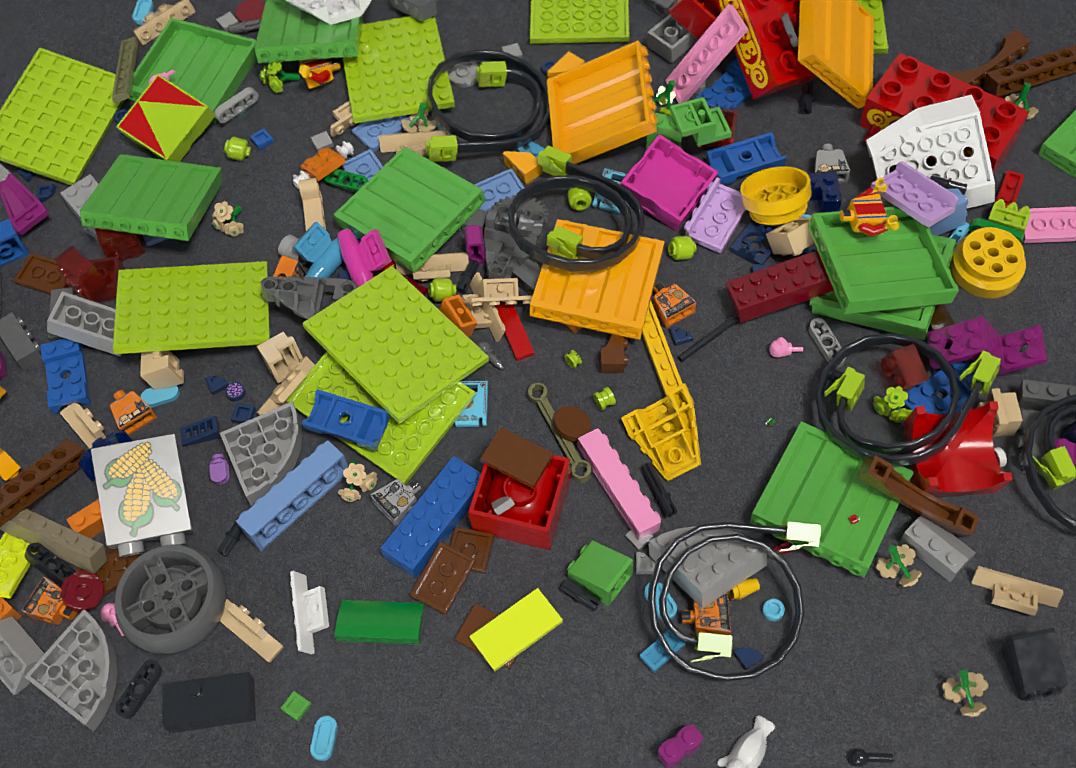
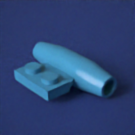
[292,222,357,278]

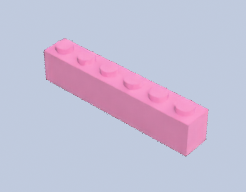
[577,428,661,540]

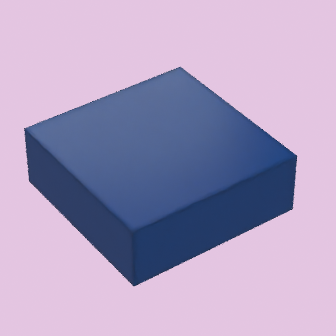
[250,128,274,150]

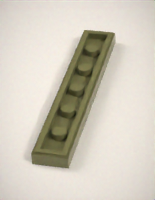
[112,36,139,103]

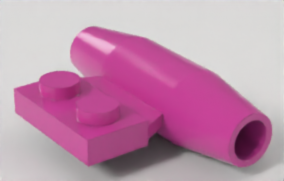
[337,229,391,288]

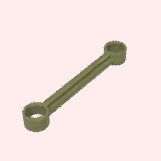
[528,383,591,483]

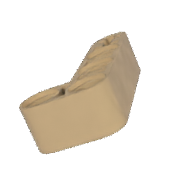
[298,177,326,231]

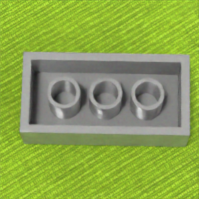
[647,14,698,63]
[61,174,127,248]
[47,291,122,357]

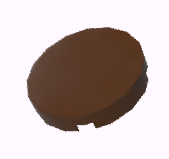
[552,406,591,442]

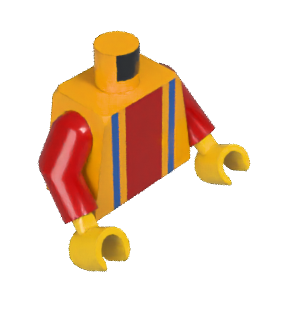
[299,58,340,89]
[839,178,899,237]

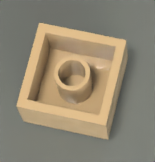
[766,218,815,256]

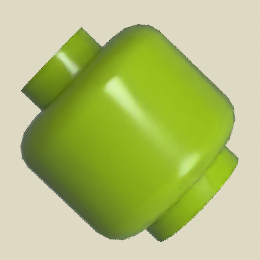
[224,137,251,161]
[567,188,592,211]
[668,236,696,260]
[428,278,456,302]

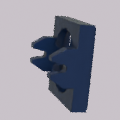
[730,223,773,264]

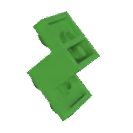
[670,97,732,146]

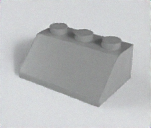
[900,516,976,582]
[0,616,45,695]

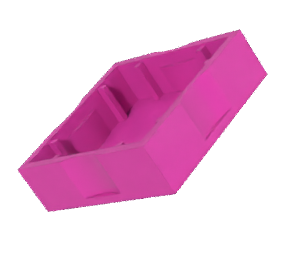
[620,134,718,232]

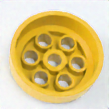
[740,167,812,225]
[950,227,1026,298]

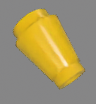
[728,578,760,601]

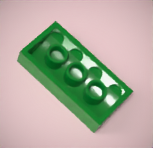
[334,600,424,645]

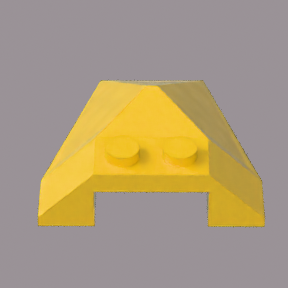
[621,383,701,481]

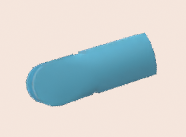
[949,223,970,248]

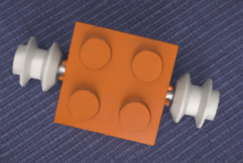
[292,141,354,189]

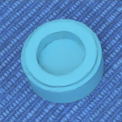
[763,599,785,621]

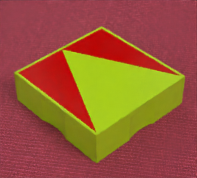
[116,74,215,162]

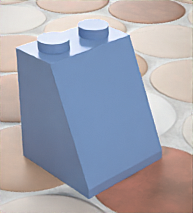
[930,188,968,236]

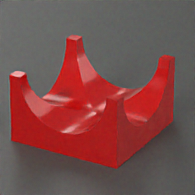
[903,401,1013,497]

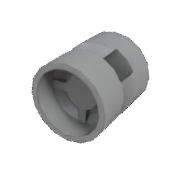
[278,235,308,267]

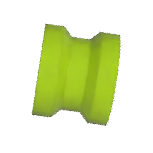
[593,387,616,411]

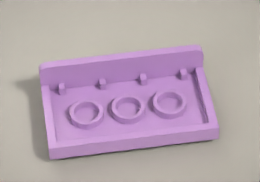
[871,161,959,228]
[684,177,747,254]

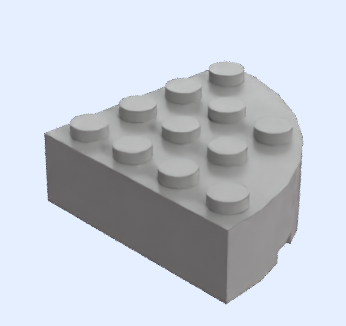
[220,401,302,507]
[648,526,767,608]
[25,610,118,732]

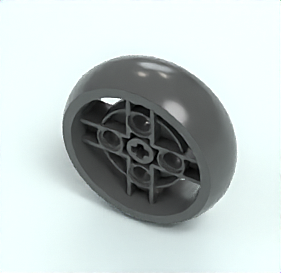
[114,544,227,654]

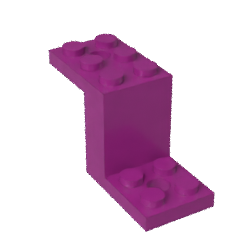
[927,316,1048,376]

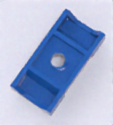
[696,58,751,120]
[706,132,786,185]
[40,338,91,414]
[902,361,976,414]
[301,389,391,451]

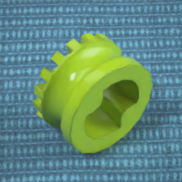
[564,350,582,369]

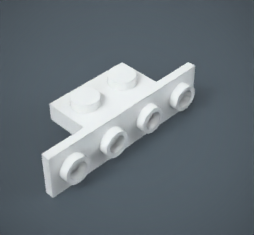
[290,571,329,654]

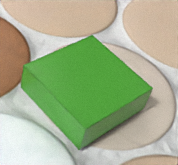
[280,691,312,722]

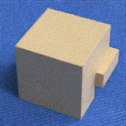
[257,332,303,383]
[140,350,184,390]
[977,388,1023,437]

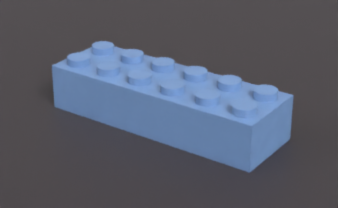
[236,440,349,552]

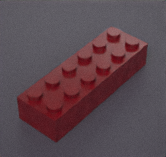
[726,250,834,323]

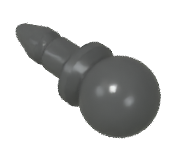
[477,342,504,369]

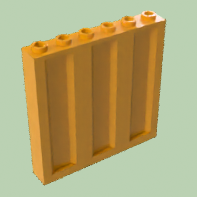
[798,0,874,109]
[547,41,658,164]
[530,219,665,340]

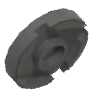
[781,12,799,48]

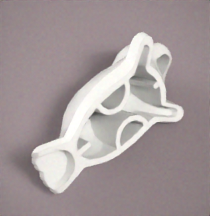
[718,716,775,768]

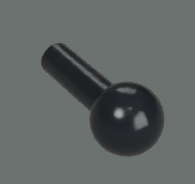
[850,748,894,767]

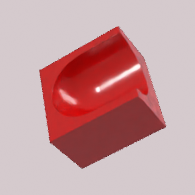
[468,455,571,550]

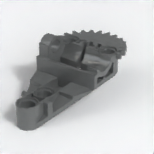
[484,195,549,279]
[261,277,356,320]

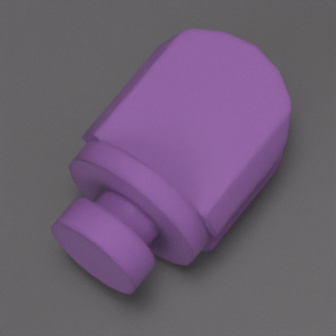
[209,454,230,485]

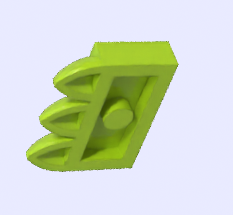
[988,199,1031,233]

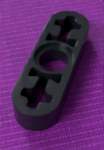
[24,543,76,587]
[115,660,162,719]

